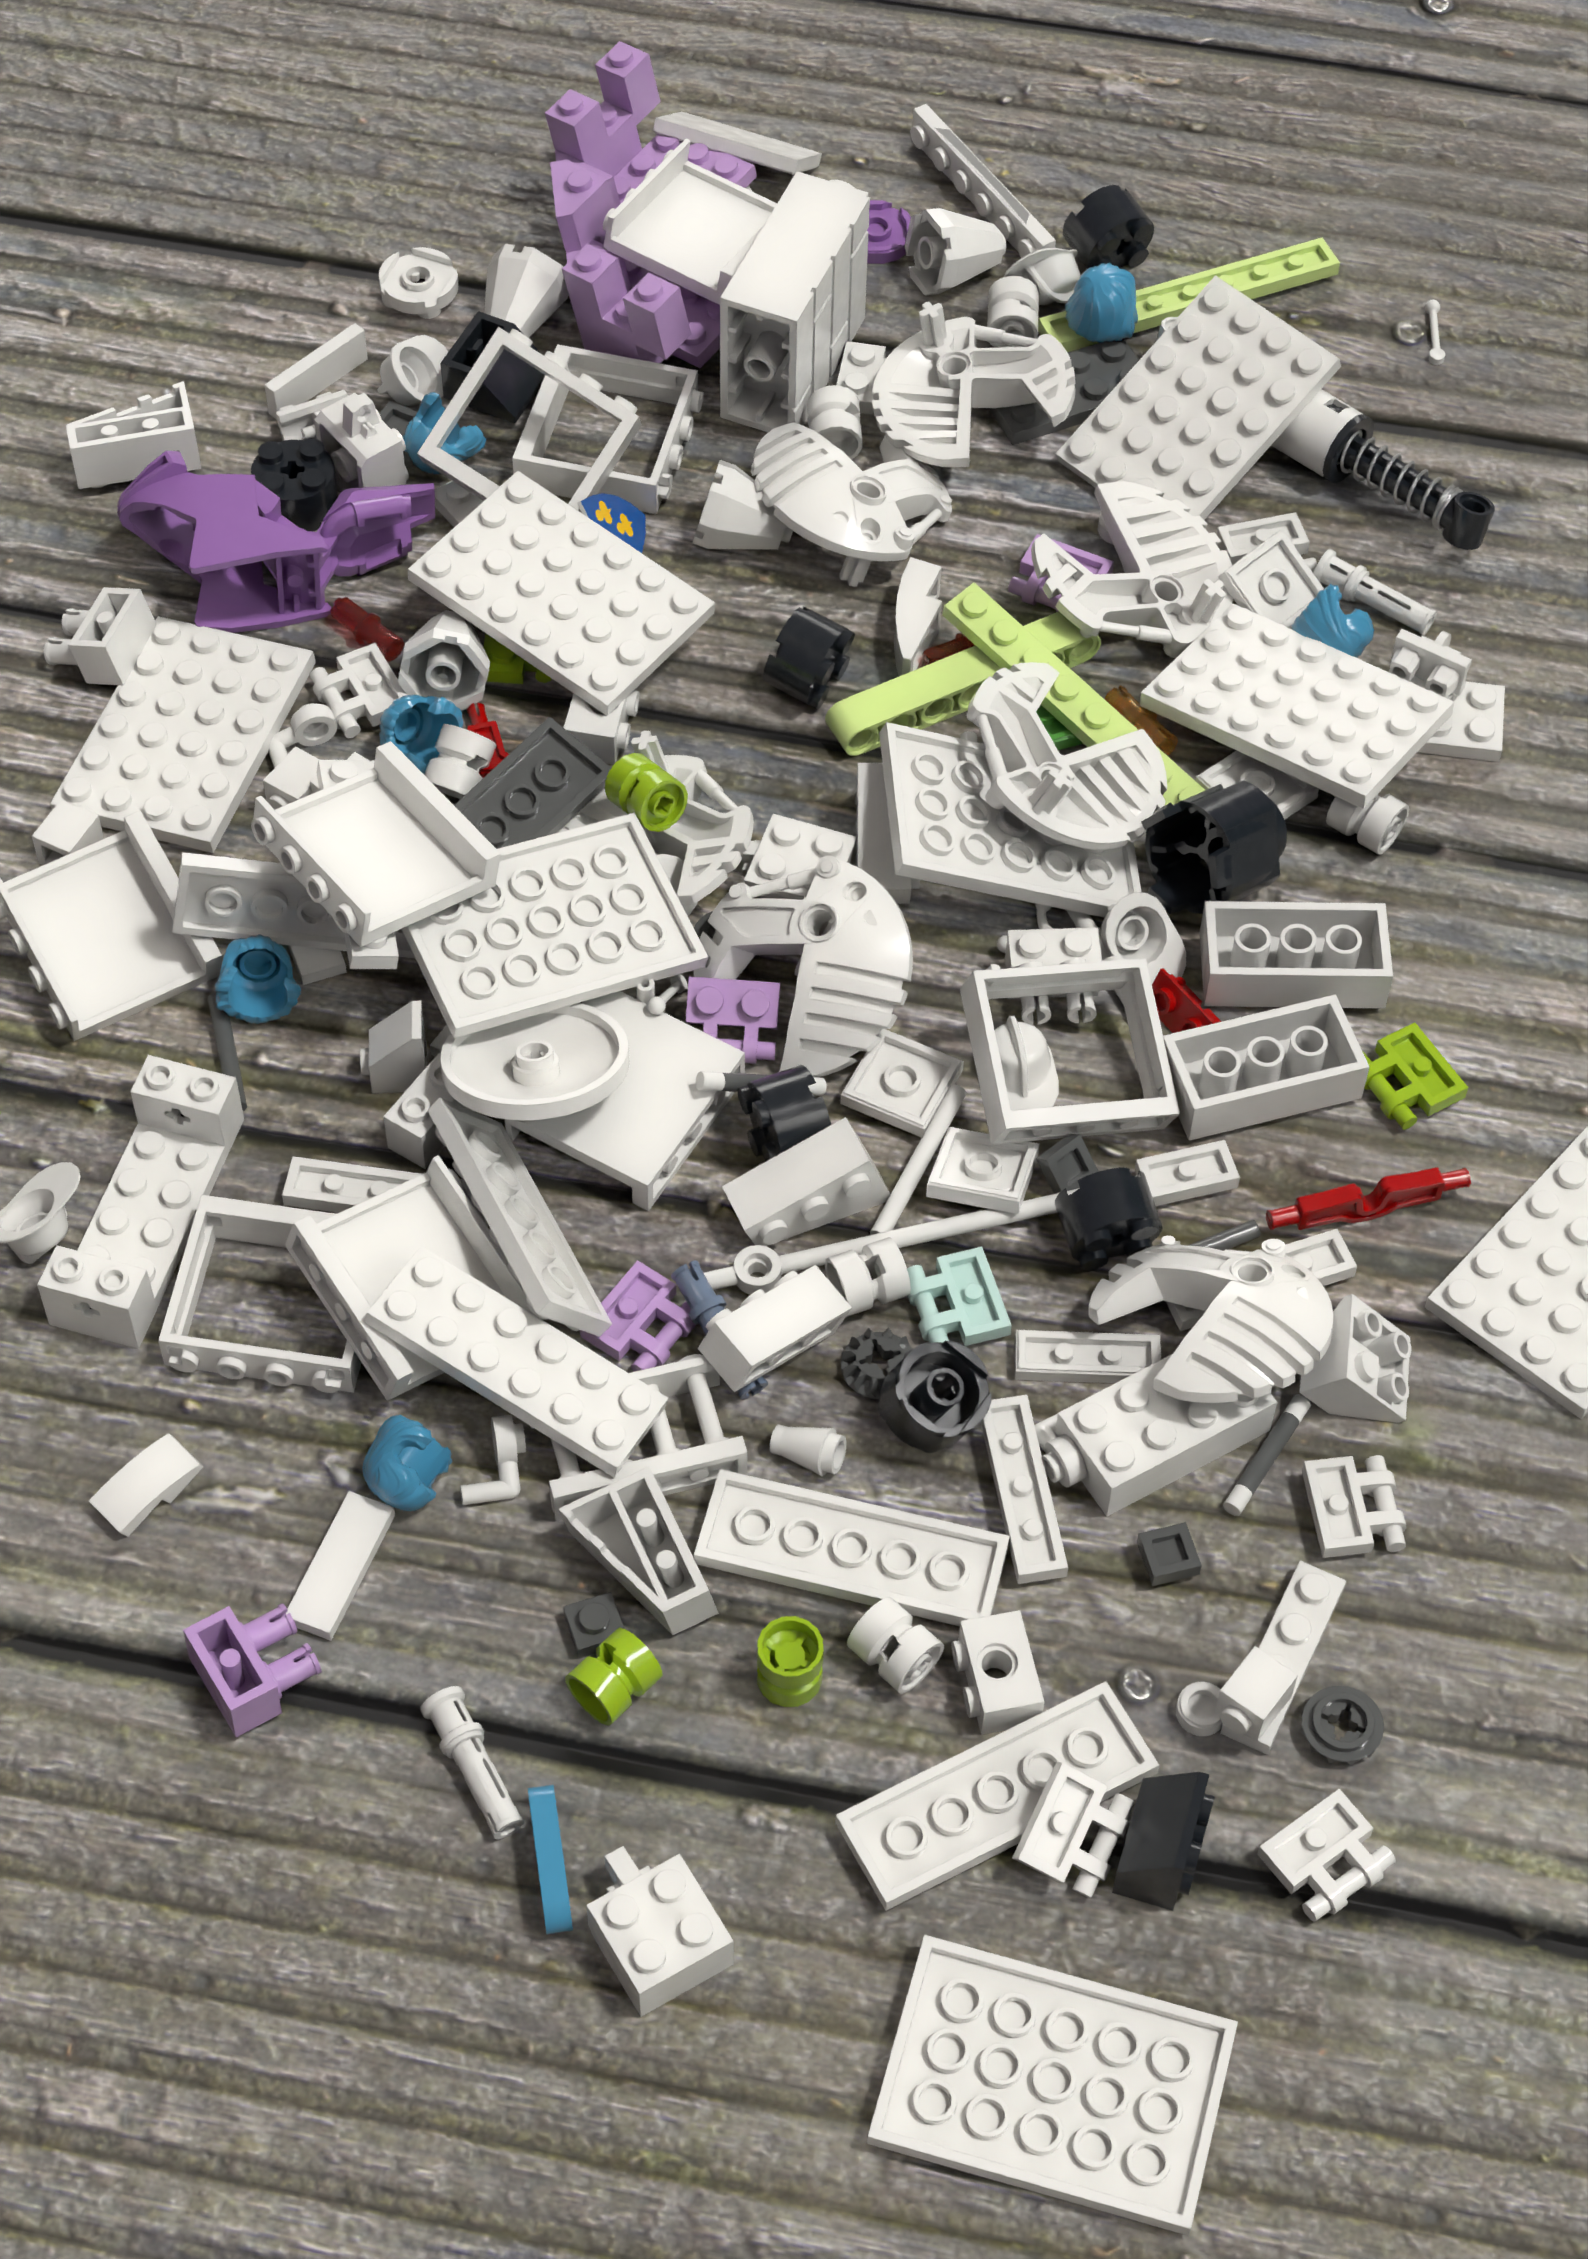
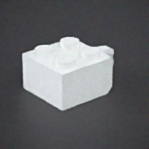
[314,393,409,493]
[735,814,857,935]
[586,1846,734,2017]

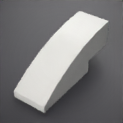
[894,557,942,676]

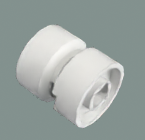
[987,276,1039,348]
[807,385,862,460]
[424,724,496,799]
[1326,794,1410,854]
[825,1237,911,1317]
[847,1596,944,1694]

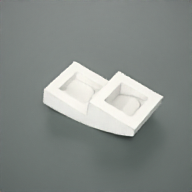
[89,1433,203,1537]

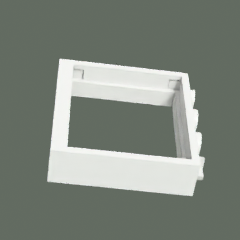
[417,327,642,513]
[512,344,704,514]
[960,955,1180,1144]
[158,1195,362,1393]

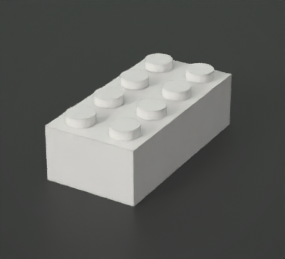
[1199,901,1393,1008]
[1163,994,1369,1141]
[1055,1354,1277,1517]

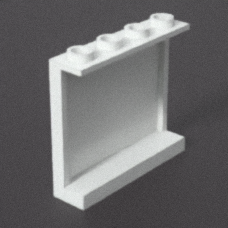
[603,139,777,305]
[251,741,501,947]
[0,810,222,1041]
[505,991,745,1211]
[285,1155,536,1401]

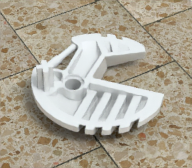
[872,302,1076,467]
[751,422,952,587]
[1031,481,1233,658]
[966,662,1167,850]
[557,731,754,907]
[694,856,913,1077]
[1089,1236,1333,1403]

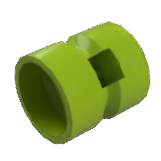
[605,753,688,832]
[757,1616,824,1707]
[565,1627,663,1726]

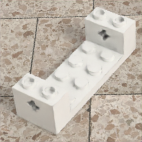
[37,1055,244,1349]

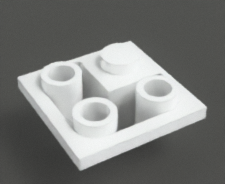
[1300,1294,1411,1423]

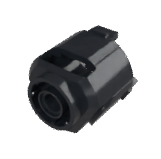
[1141,780,1287,914]

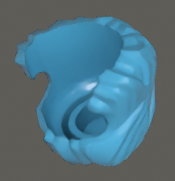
[1065,263,1138,343]
[403,392,486,474]
[1291,584,1374,658]
[379,695,464,774]
[215,934,301,1024]
[362,1415,452,1511]

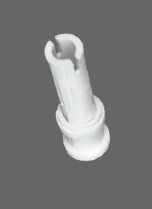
[1313,549,1437,636]
[420,1686,524,1839]

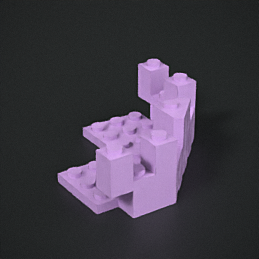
[545,41,757,368]

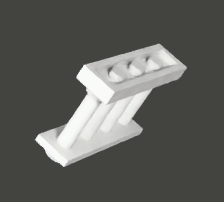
[530,1354,747,1521]

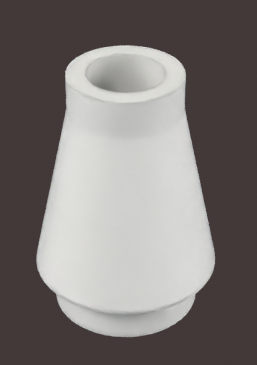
[770,1424,846,1476]

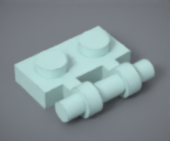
[907,1246,1012,1346]

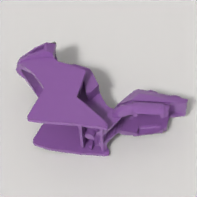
[117,450,435,633]

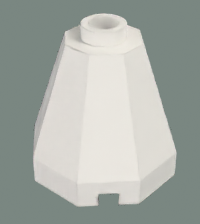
[905,208,1006,296]
[484,244,569,338]
[692,460,793,550]
[398,610,490,711]

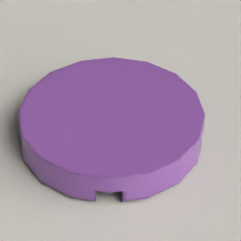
[867,200,911,264]

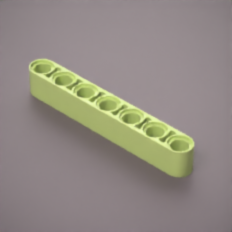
[825,611,1101,756]

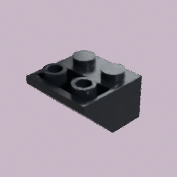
[440,311,545,423]
[1112,1772,1215,1911]

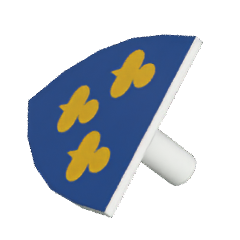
[577,493,646,553]

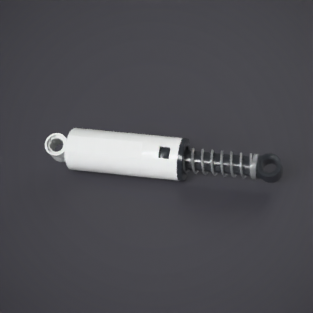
[1156,317,1495,550]

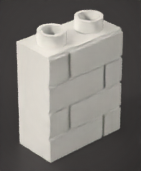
[720,171,870,432]

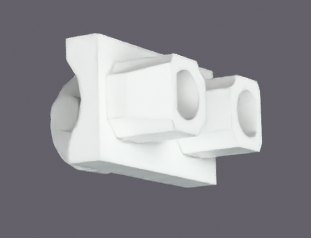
[276,390,348,441]
[1389,629,1472,698]

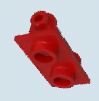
[1152,968,1222,1033]

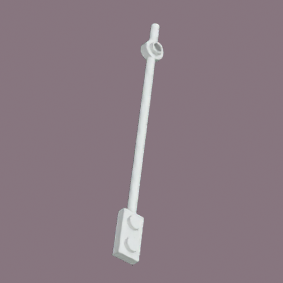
[704,1140,1240,1295]

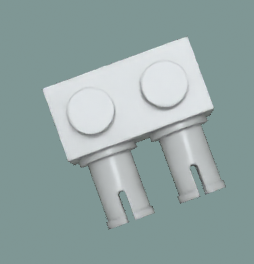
[44,587,156,685]
[1005,927,1102,1025]

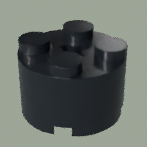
[1063,185,1154,269]
[251,438,338,532]
[763,606,855,709]
[737,1065,831,1162]
[1055,1167,1163,1271]
[878,1341,991,1453]

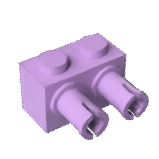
[183,1604,322,1737]

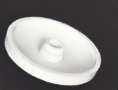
[440,1003,630,1120]

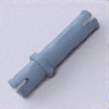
[671,1260,768,1400]

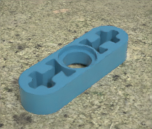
[527,1785,573,1934]

